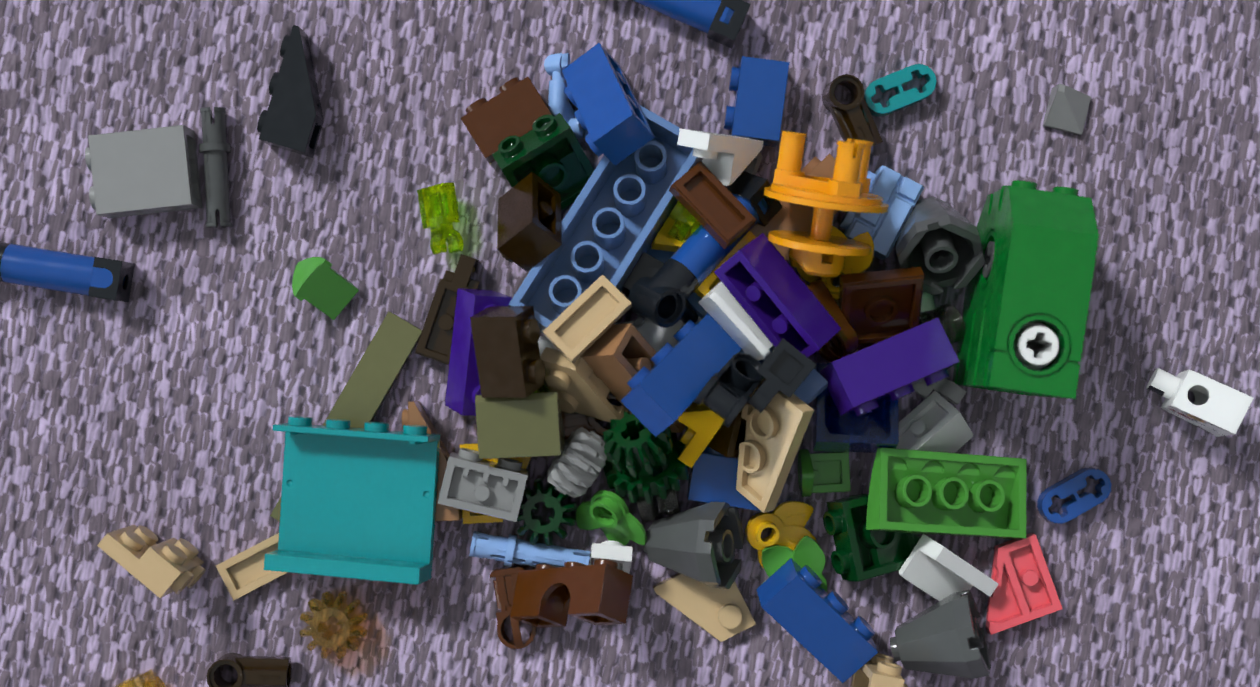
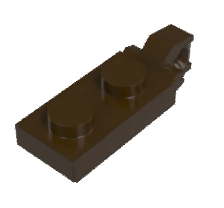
[415,254,481,365]

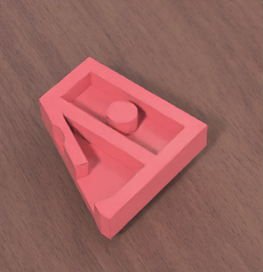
[985,533,1063,635]

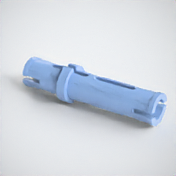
[469,531,590,567]

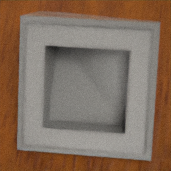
[1043,84,1091,135]

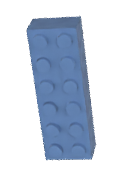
[508,105,703,333]

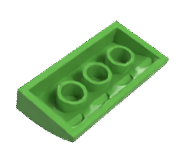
[866,448,1027,539]

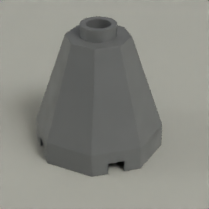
[896,196,985,295]
[643,502,744,589]
[890,590,991,679]

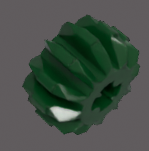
[603,410,673,478]
[512,478,577,546]

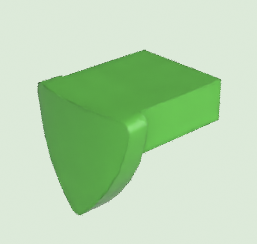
[292,257,359,320]
[798,449,851,497]

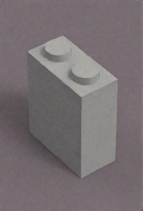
[85,125,203,218]

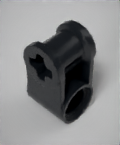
[694,353,764,428]

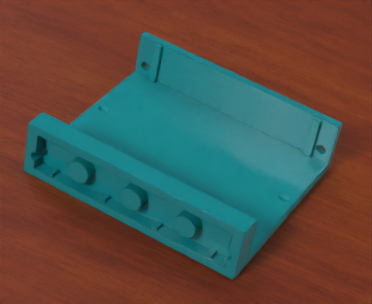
[264,416,441,585]

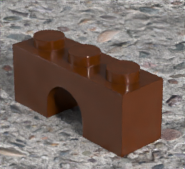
[510,559,633,628]

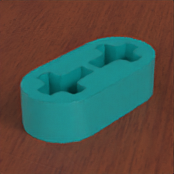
[864,64,937,117]

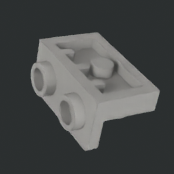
[437,448,529,522]

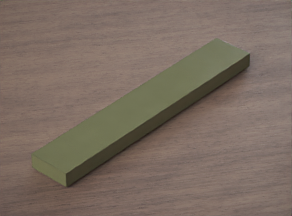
[270,311,422,522]

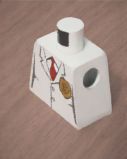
[1147,368,1254,437]

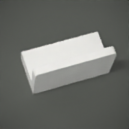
[698,281,773,360]
[877,391,973,453]
[898,534,999,601]

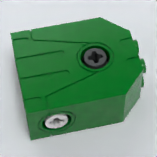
[952,180,1099,399]

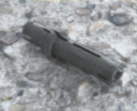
[199,107,232,228]

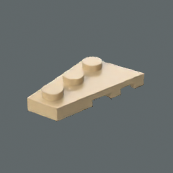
[736,378,814,513]

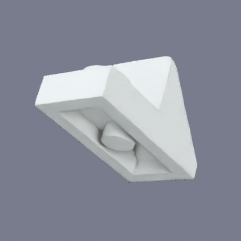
[677,128,764,186]

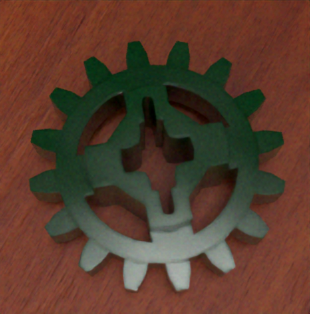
[603,433,690,504]

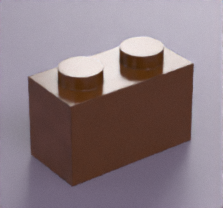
[461,76,552,164]

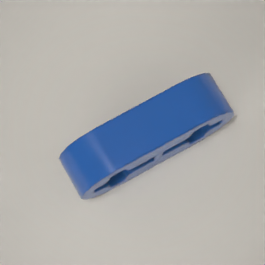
[1037,468,1112,524]

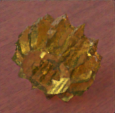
[300,591,368,659]

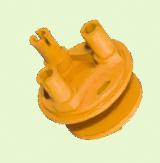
[764,131,889,277]

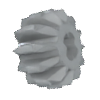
[547,427,607,499]

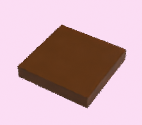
[836,267,924,346]

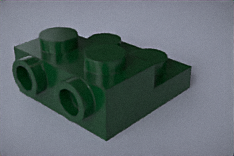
[492,113,594,210]
[823,494,920,582]

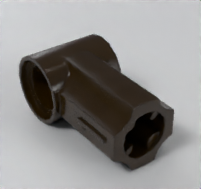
[822,74,883,146]
[206,652,292,687]

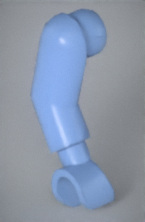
[544,53,589,138]

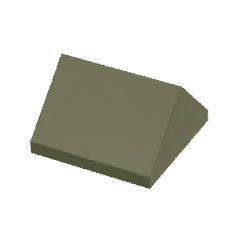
[475,392,565,459]

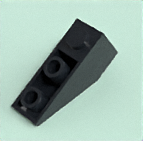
[257,25,324,158]

